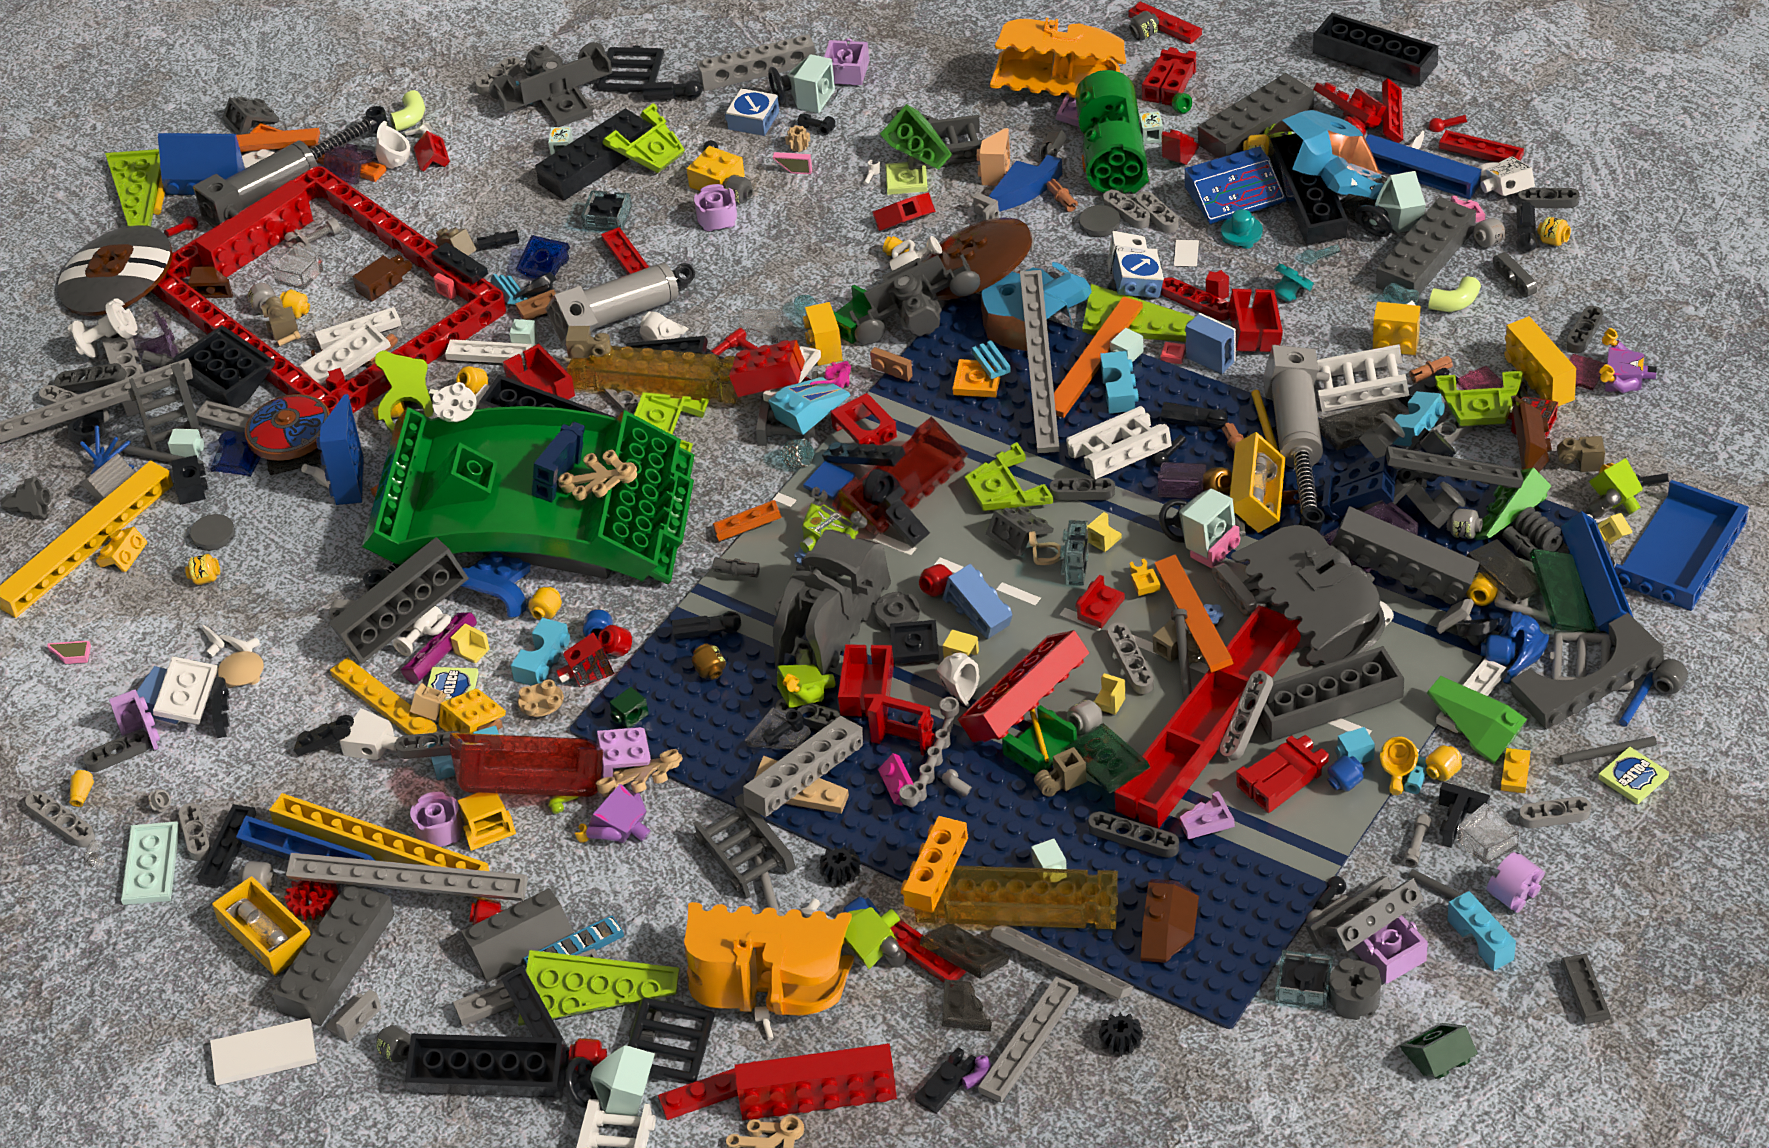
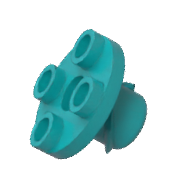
[1221,209,1263,249]
[1274,263,1314,302]

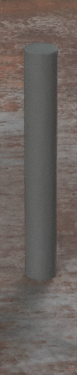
[1408,869,1462,900]

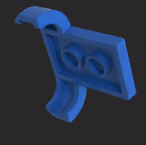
[461,552,531,617]

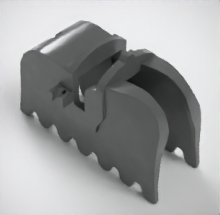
[1231,525,1385,665]
[773,529,891,675]

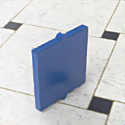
[803,461,855,500]

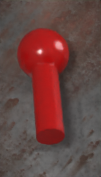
[1428,114,1467,132]
[164,216,198,238]

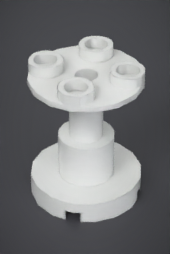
[68,298,138,358]
[433,382,477,422]

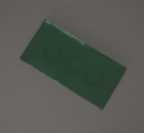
[1529,548,1596,633]
[1064,723,1150,793]

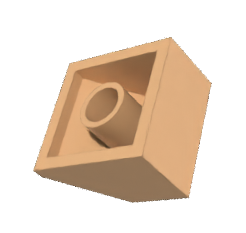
[977,128,1011,186]

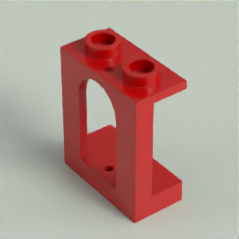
[830,393,897,445]
[868,693,935,755]

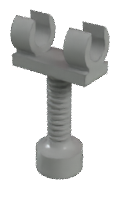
[284,217,341,258]

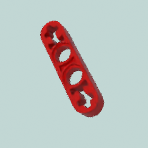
[1160,277,1230,321]

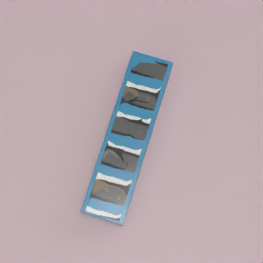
[524,915,624,966]

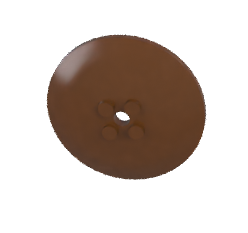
[922,217,1032,300]

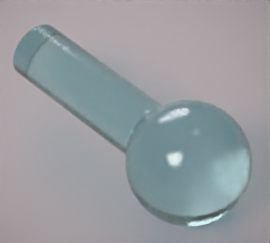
[1301,244,1341,265]

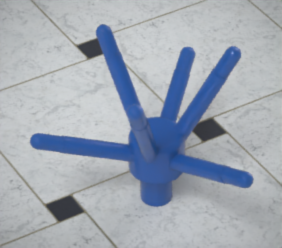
[80,426,134,475]

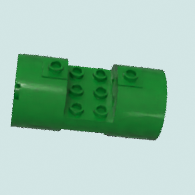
[1075,70,1149,194]

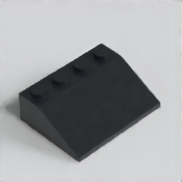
[173,325,276,408]

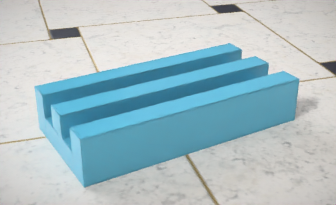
[490,274,528,304]
[972,341,1011,379]

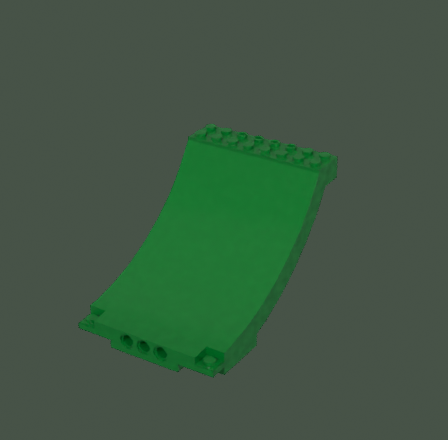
[362,406,695,585]

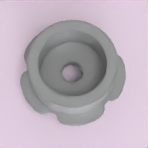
[148,790,171,812]

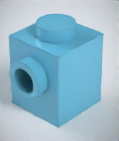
[1335,727,1375,764]

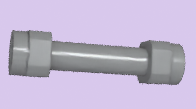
[1403,814,1431,868]

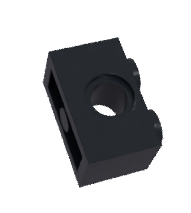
[171,455,208,505]

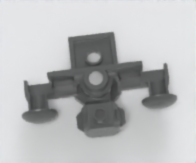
[489,42,612,127]
[850,254,980,344]

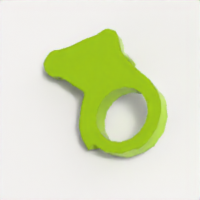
[375,350,434,433]

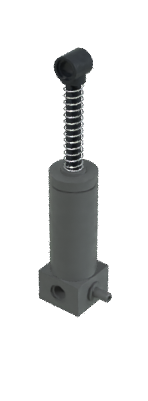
[193,106,388,227]

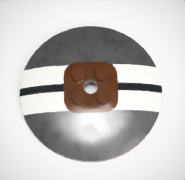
[58,225,173,316]

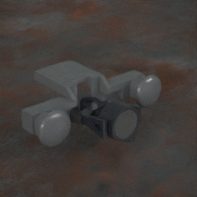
[1357,413,1465,528]

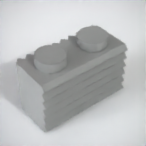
[82,453,135,503]

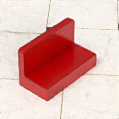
[414,131,450,172]

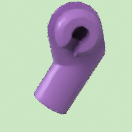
[962,1055,992,1090]

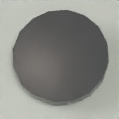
[1079,205,1120,237]
[190,514,235,551]
[874,592,920,630]

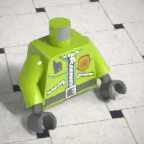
[800,487,867,553]

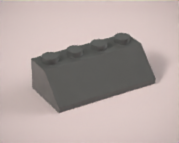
[461,888,574,983]

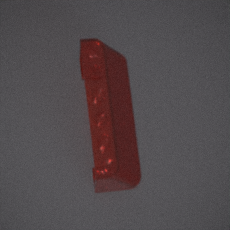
[831,416,968,535]
[449,733,603,797]

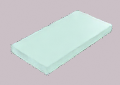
[121,821,180,905]

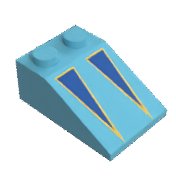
[768,377,850,435]

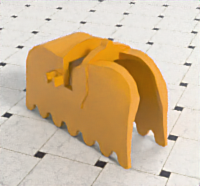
[990,18,1126,98]
[684,902,854,1016]

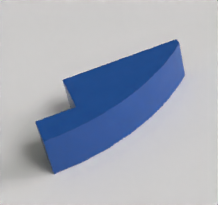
[988,155,1063,212]

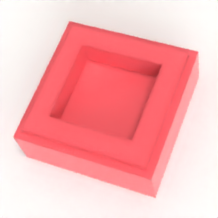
[434,273,457,300]
[1160,342,1186,364]

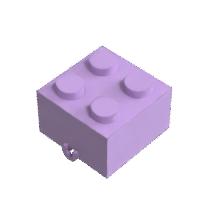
[824,38,869,85]
[1354,915,1428,984]

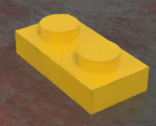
[1501,748,1531,794]

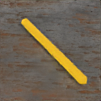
[1029,709,1049,763]

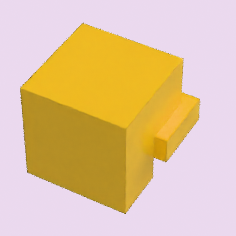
[458,787,516,851]

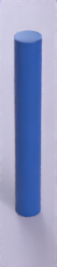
[1619,672,1653,727]

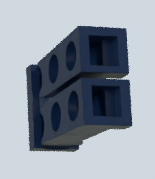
[532,422,585,503]
[1315,455,1397,520]

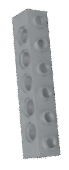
[697,34,815,91]
[97,324,153,417]
[743,716,863,817]

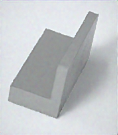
[326,989,382,1042]

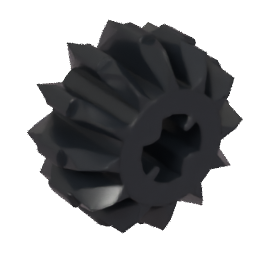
[819,845,861,886]
[1099,1011,1143,1057]

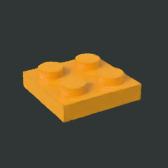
[953,359,1002,397]

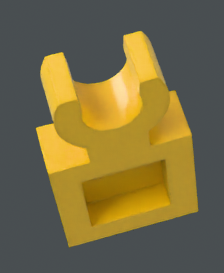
[1130,559,1160,596]

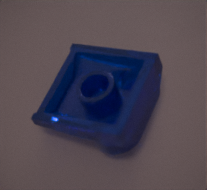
[516,235,570,279]
[210,431,261,477]

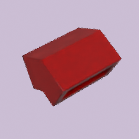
[1206,270,1229,299]
[326,367,346,392]

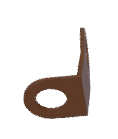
[1281,490,1301,504]

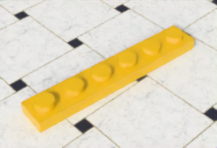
[330,657,437,735]

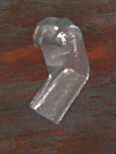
[83,840,105,870]

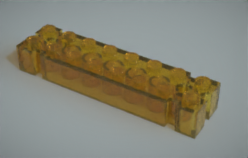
[567,346,738,403]
[914,866,1119,929]

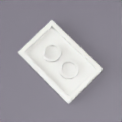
[153,656,217,724]

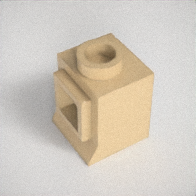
[410,683,447,720]

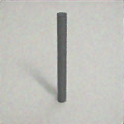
[1560,736,1657,765]

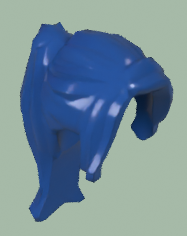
[1501,611,1549,684]

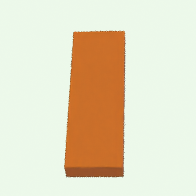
[713,500,782,541]

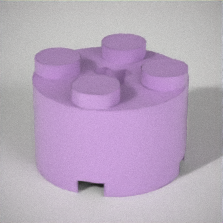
[694,184,737,231]
[410,792,463,847]
[1487,852,1545,913]

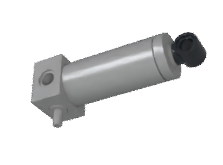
[545,262,695,346]

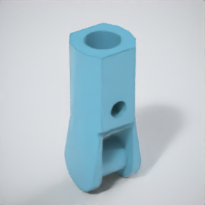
[1404,754,1427,794]

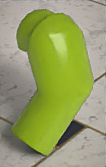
[549,787,579,814]

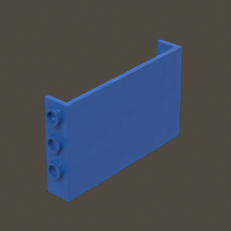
[1615,480,1749,611]

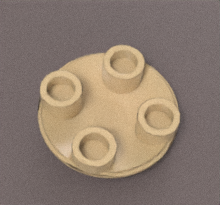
[218,651,264,688]
[518,679,564,717]

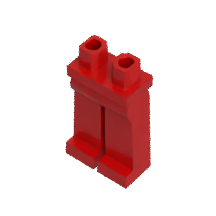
[1142,47,1196,106]
[1236,735,1329,814]

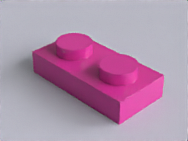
[878,753,914,805]

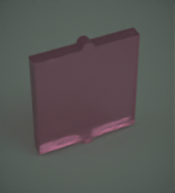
[1569,354,1607,391]
[1458,366,1503,390]

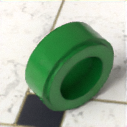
[1172,93,1192,113]

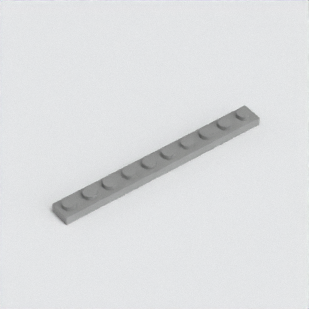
[1020,270,1059,453]
[0,358,193,443]
[286,853,528,901]

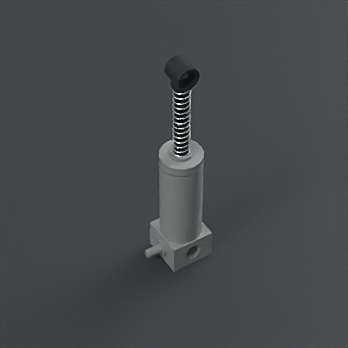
[1263,345,1330,533]

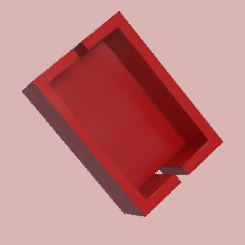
[1228,289,1283,352]
[729,340,805,397]
[503,344,575,399]
[838,644,894,716]

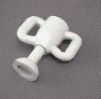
[890,236,942,271]
[393,606,451,657]

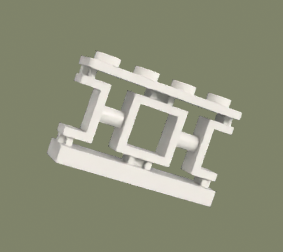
[1066,406,1172,479]

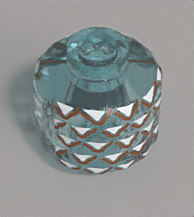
[781,439,814,468]

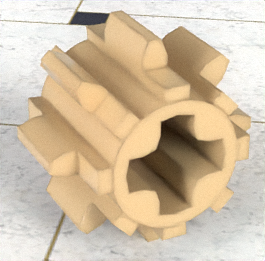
[785,125,811,152]

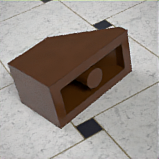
[188,267,233,298]

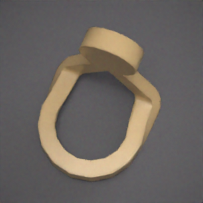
[1029,531,1063,565]

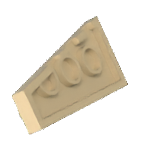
[754,756,849,814]

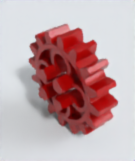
[284,880,339,921]

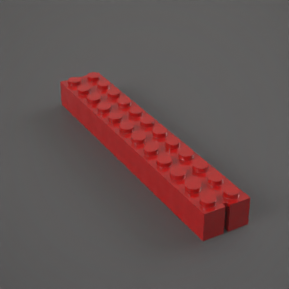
[1115,605,1300,829]

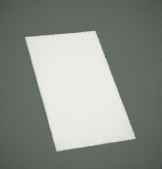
[1174,240,1199,267]

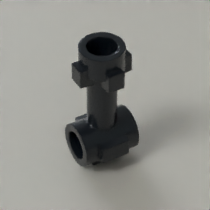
[797,113,836,135]
[762,710,804,747]

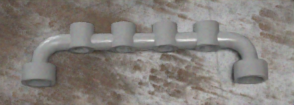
[899,697,959,807]

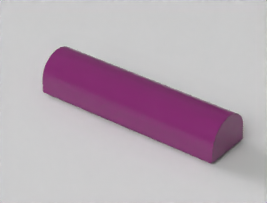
[400,612,477,684]

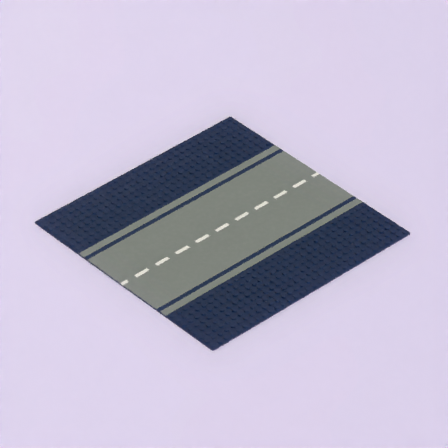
[570,293,1579,1029]

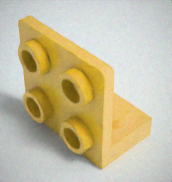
[438,689,506,748]

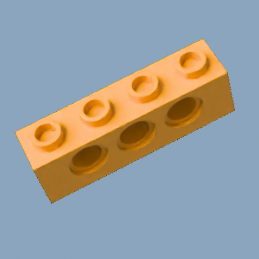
[901,816,968,913]

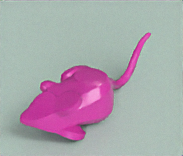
[810,361,851,389]

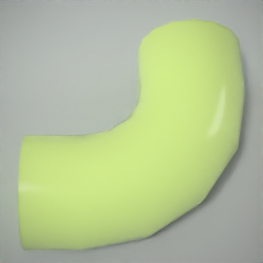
[390,90,425,131]
[1428,276,1481,312]

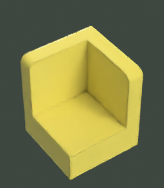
[1087,512,1122,552]
[1598,513,1633,545]
[451,624,490,663]
[943,630,979,659]
[1094,673,1125,715]

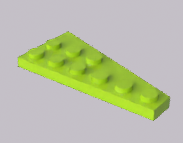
[105,149,161,227]
[1082,284,1195,342]
[518,950,680,1026]

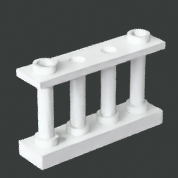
[1317,344,1409,412]
[576,1099,656,1148]

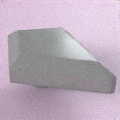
[1436,599,1474,634]

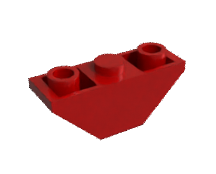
[1162,129,1200,165]
[872,192,936,231]

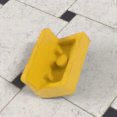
[95,527,147,572]

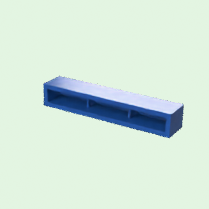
[1365,134,1481,199]
[1561,511,1634,633]
[236,816,376,861]

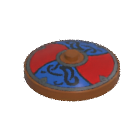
[245,394,330,461]

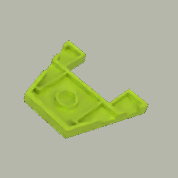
[602,103,685,173]
[1435,371,1523,426]
[634,392,709,452]
[965,442,1053,511]

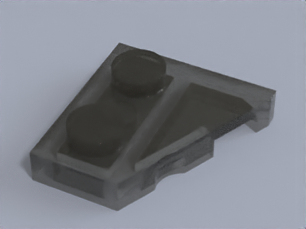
[941,979,992,1032]

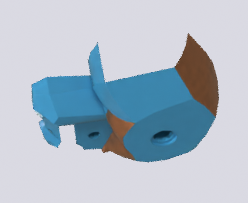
[1268,110,1383,199]
[981,262,1092,351]

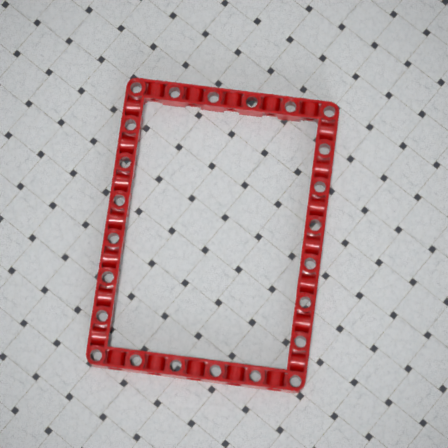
[151,166,506,413]

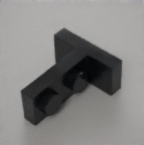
[871,486,930,548]
[1439,782,1490,848]

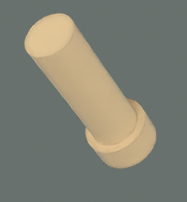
[277,331,301,347]

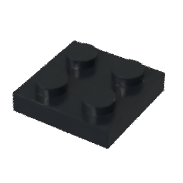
[890,620,939,664]

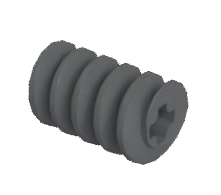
[1512,506,1562,554]

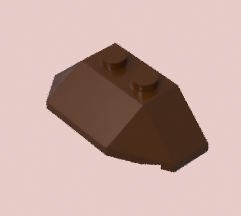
[1511,395,1552,472]
[1141,879,1199,963]

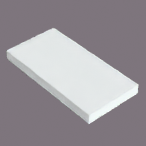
[299,321,391,389]
[210,1018,317,1085]

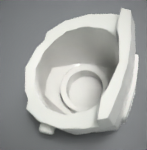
[375,121,410,169]
[640,311,689,341]
[937,653,980,707]

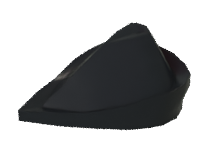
[514,272,557,299]
[68,410,104,447]
[862,469,900,506]
[1457,617,1500,646]

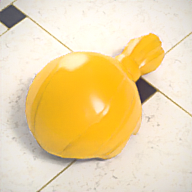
[1379,736,1418,796]

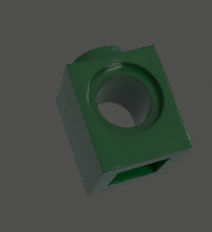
[609,687,649,728]

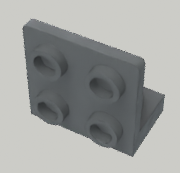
[222,96,279,135]
[986,506,1054,556]

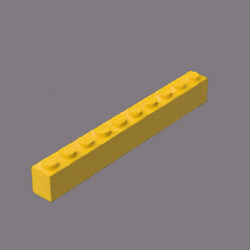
[0,460,173,618]
[269,793,490,899]

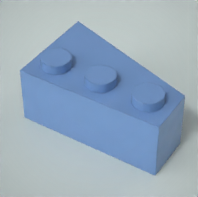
[943,564,1013,639]

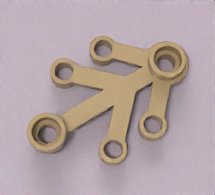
[558,450,637,501]
[596,749,683,797]
[726,1115,804,1148]

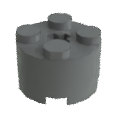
[1329,958,1381,1020]

